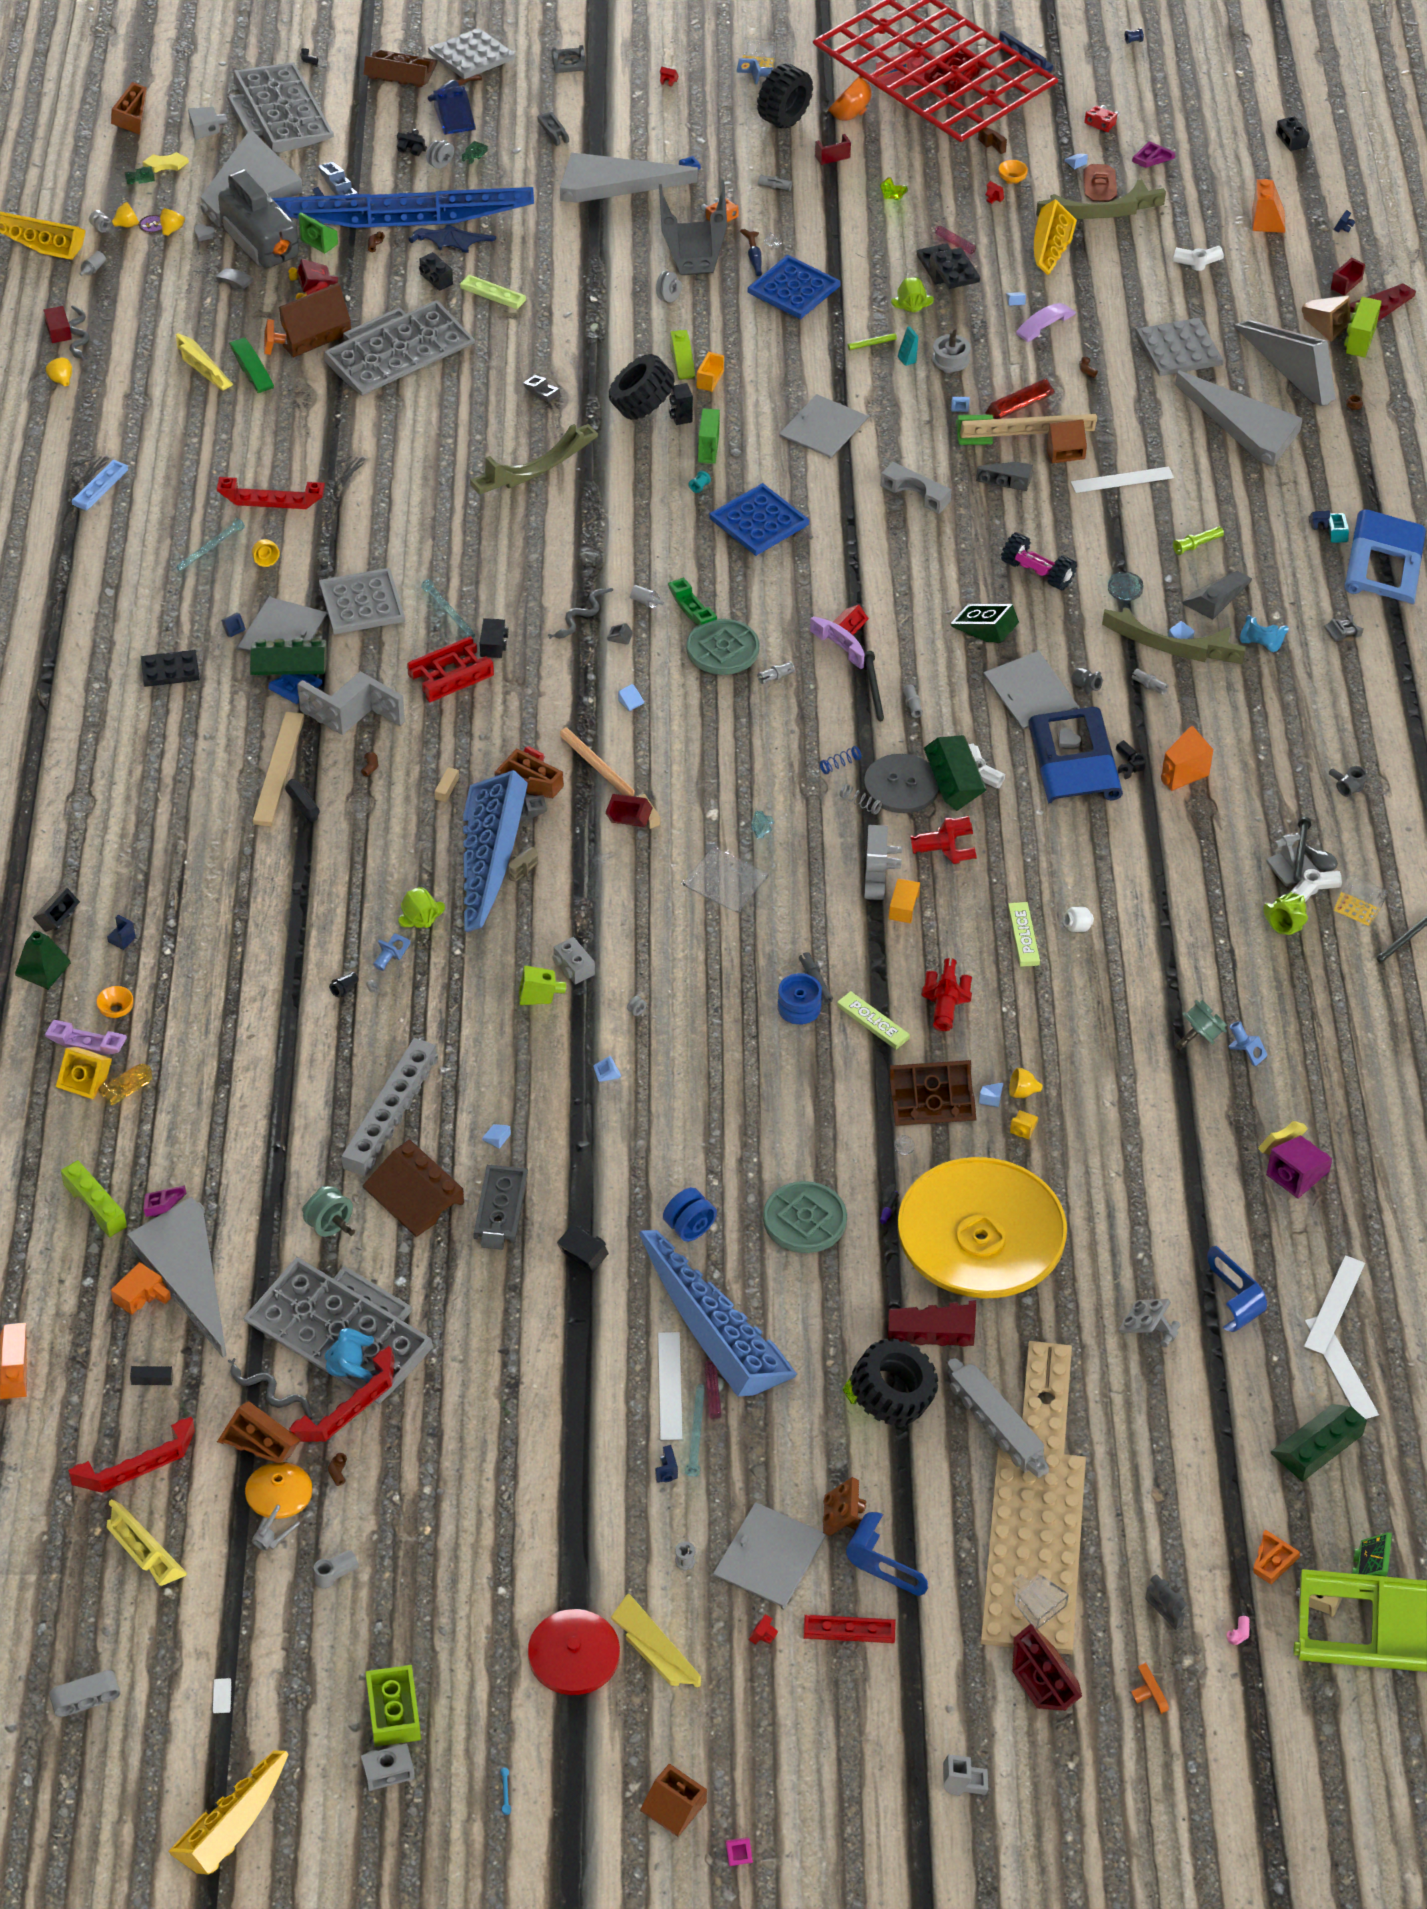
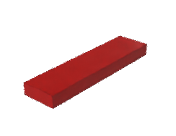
[803,1615,896,1643]

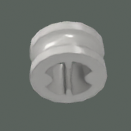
[627,996,647,1016]

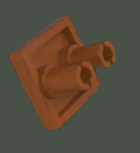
[823,1477,866,1536]

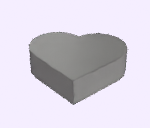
[194,224,215,241]
[1059,728,1081,749]

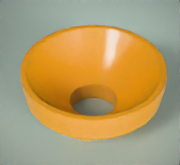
[998,160,1028,184]
[96,986,133,1018]

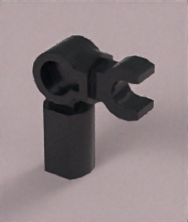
[1116,740,1146,780]

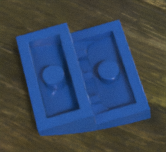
[268,674,322,704]

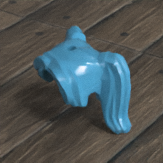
[1240,615,1289,652]
[325,1328,374,1383]

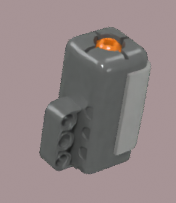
[218,170,299,268]

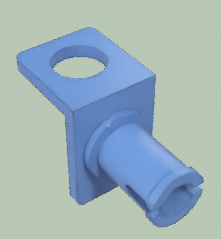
[736,58,773,84]
[373,933,411,971]
[1228,1021,1268,1066]

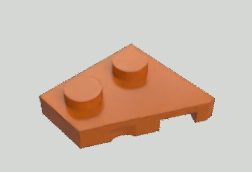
[1253,1530,1300,1585]

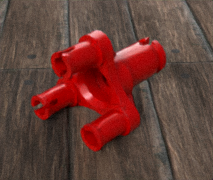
[910,815,977,864]
[921,958,972,1031]

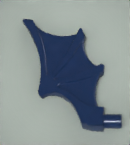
[408,225,496,253]

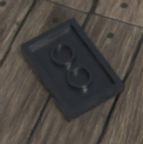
[141,650,200,687]

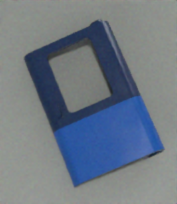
[1028,707,1123,804]

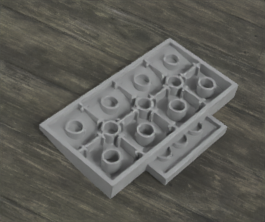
[228,62,334,153]
[324,300,475,395]
[243,1257,433,1405]

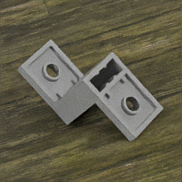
[298,671,405,735]

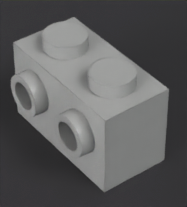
[552,937,595,984]

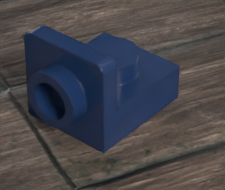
[655,1445,678,1483]

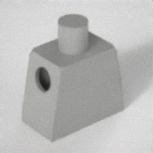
[188,107,227,139]

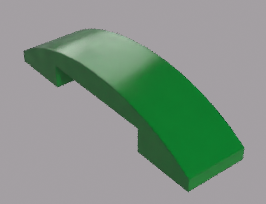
[668,577,717,625]

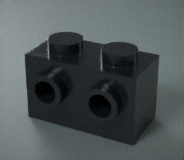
[1276,116,1310,151]
[419,252,453,291]
[669,383,693,425]
[479,618,509,658]
[33,888,80,932]
[557,1224,609,1272]

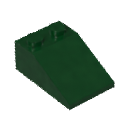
[950,604,1019,643]

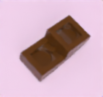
[978,127,1007,154]

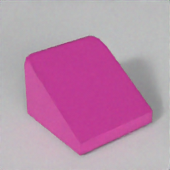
[725,1837,753,1866]

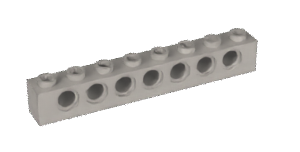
[342,1038,438,1176]

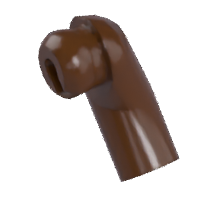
[368,231,385,253]
[1079,356,1098,378]
[361,752,379,777]
[328,1453,347,1486]

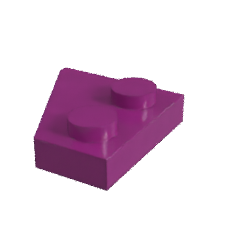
[1132,141,1176,168]
[144,1185,187,1217]

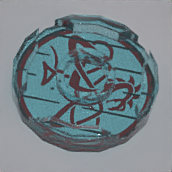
[1108,572,1144,601]

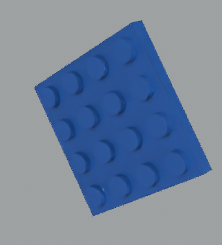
[747,254,841,319]
[709,483,809,556]

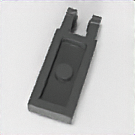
[537,112,569,146]

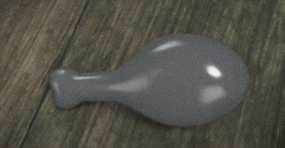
[1305,843,1338,871]

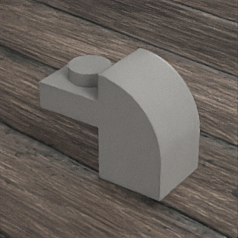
[943,1754,988,1796]

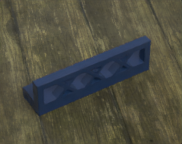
[999,30,1053,76]

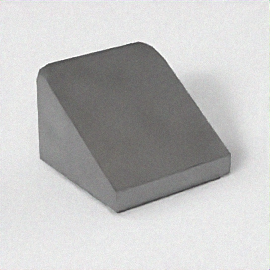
[607,623,633,644]

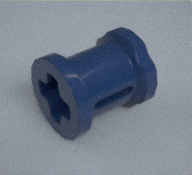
[1124,28,1144,44]

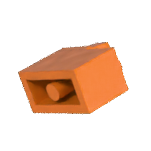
[111,1262,171,1315]

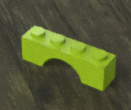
[60,1160,127,1238]

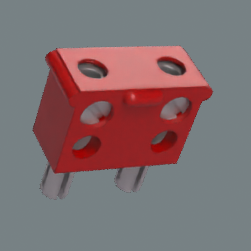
[1084,105,1120,132]

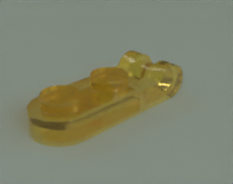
[98,1064,152,1105]

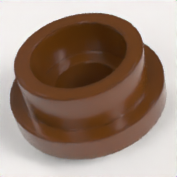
[1346,394,1363,410]

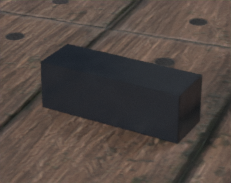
[130,1366,173,1385]

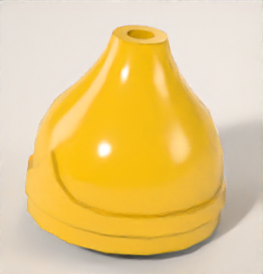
[112,202,139,228]
[160,208,185,236]
[45,357,72,386]
[252,539,280,567]
[1009,1067,1042,1098]

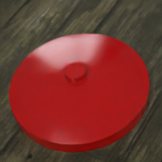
[528,1609,620,1695]

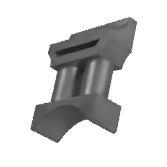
[1324,615,1364,642]

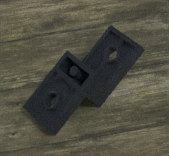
[917,243,980,289]

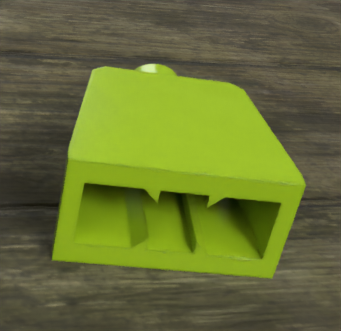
[519,965,566,1005]

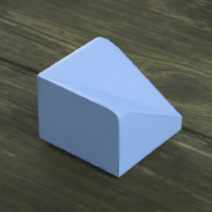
[1168,621,1194,639]
[979,1083,1003,1107]

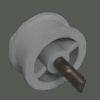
[932,326,971,373]

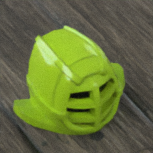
[891,277,934,312]
[398,887,445,928]
[1263,892,1308,935]

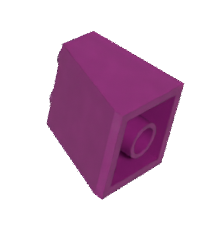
[1266,1135,1332,1199]

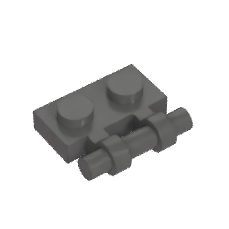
[1145,1574,1188,1630]

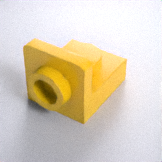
[1010,1110,1038,1139]

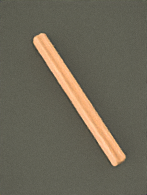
[560,727,634,796]

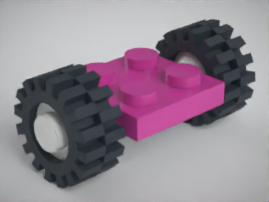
[1001,532,1077,591]

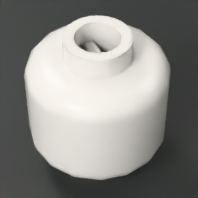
[1063,907,1094,932]

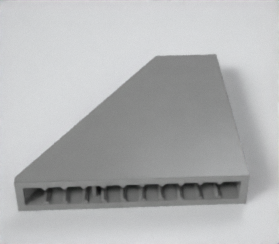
[200,130,303,227]

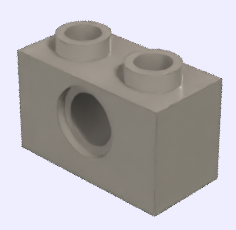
[361,1743,415,1791]

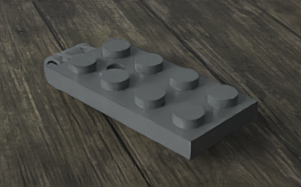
[473,1164,528,1250]

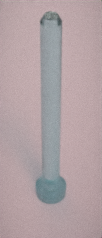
[176,518,245,571]
[421,579,475,638]
[685,1384,705,1477]

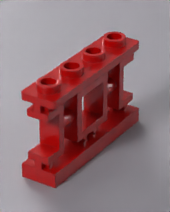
[924,42,988,93]
[407,636,494,703]

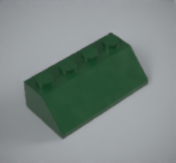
[250,638,328,675]
[923,735,987,811]
[1271,1404,1367,1482]

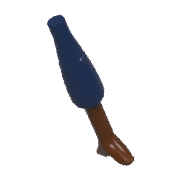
[428,74,482,102]
[740,229,762,276]

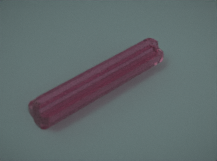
[935,226,976,254]
[704,1361,721,1419]

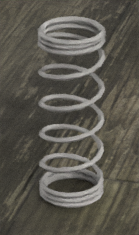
[840,784,882,815]

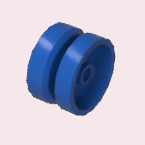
[777,973,822,1025]
[663,1187,717,1242]

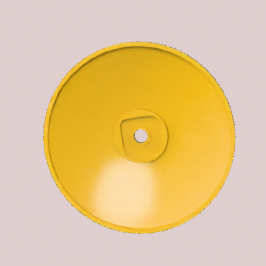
[898,1157,1067,1298]

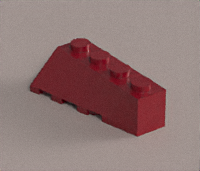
[888,1300,976,1347]

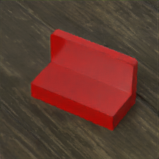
[833,604,869,635]

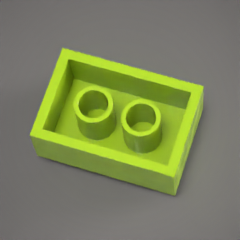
[1344,297,1381,358]
[365,1665,421,1747]

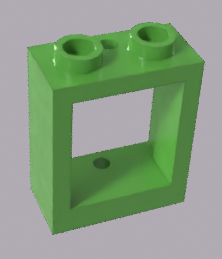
[698,408,720,464]

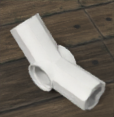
[1173,246,1224,271]
[968,744,1005,789]
[1291,869,1342,902]

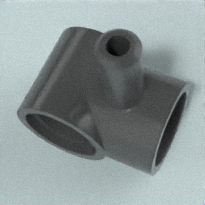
[1329,766,1367,797]

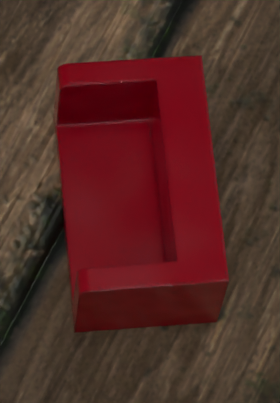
[815,134,851,165]
[1331,257,1365,296]
[43,306,72,343]
[605,794,653,827]

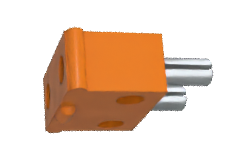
[701,198,739,222]

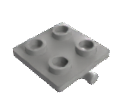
[1266,833,1318,886]
[1119,1299,1181,1347]

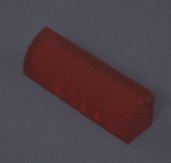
[985,378,1055,419]

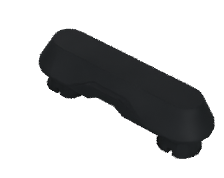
[285,779,320,822]

